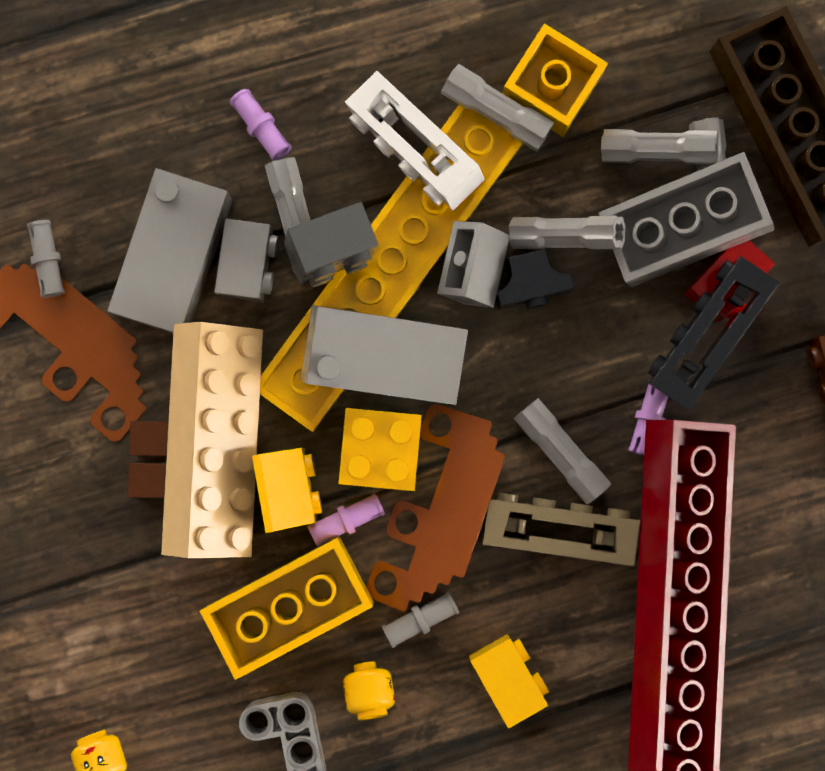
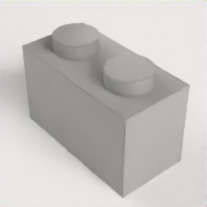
[214,218,279,303]
[437,221,509,308]

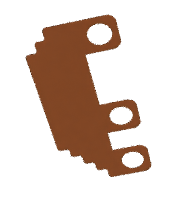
[0,264,146,442]
[366,404,506,612]

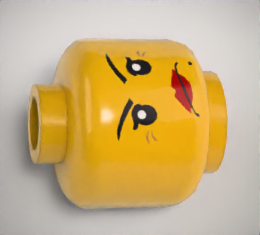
[343,662,395,720]
[71,730,127,771]

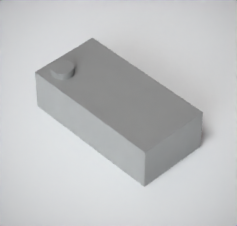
[599,152,775,287]
[107,168,233,334]
[301,305,468,405]

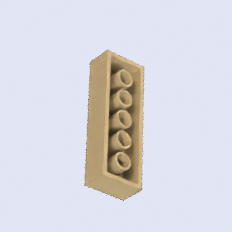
[161,322,263,558]

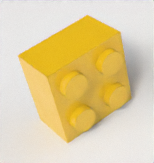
[502,23,608,137]
[338,408,422,491]

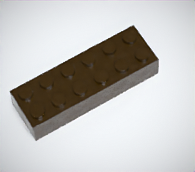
[709,6,825,247]

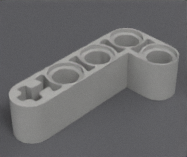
[239,692,327,771]

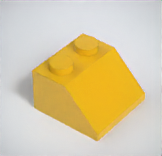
[252,448,322,533]

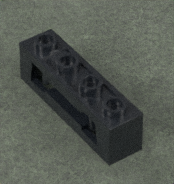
[647,256,780,410]

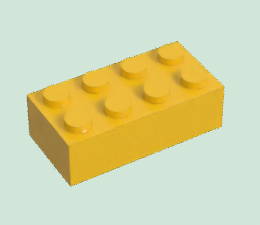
[200,536,374,680]

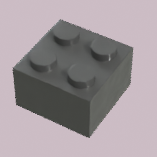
[284,202,379,288]

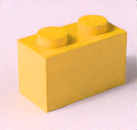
[469,633,549,729]

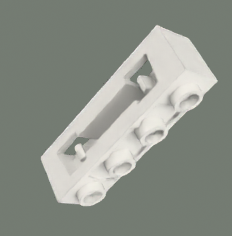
[345,71,485,211]

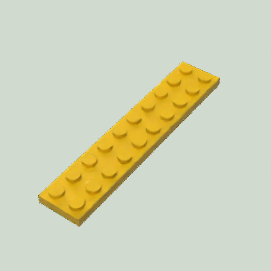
[260,105,523,432]

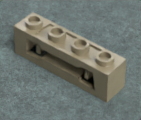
[481,492,640,566]

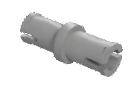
[27,220,65,298]
[382,591,459,648]

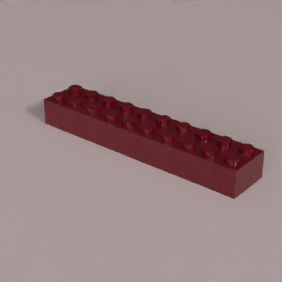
[628,420,736,771]

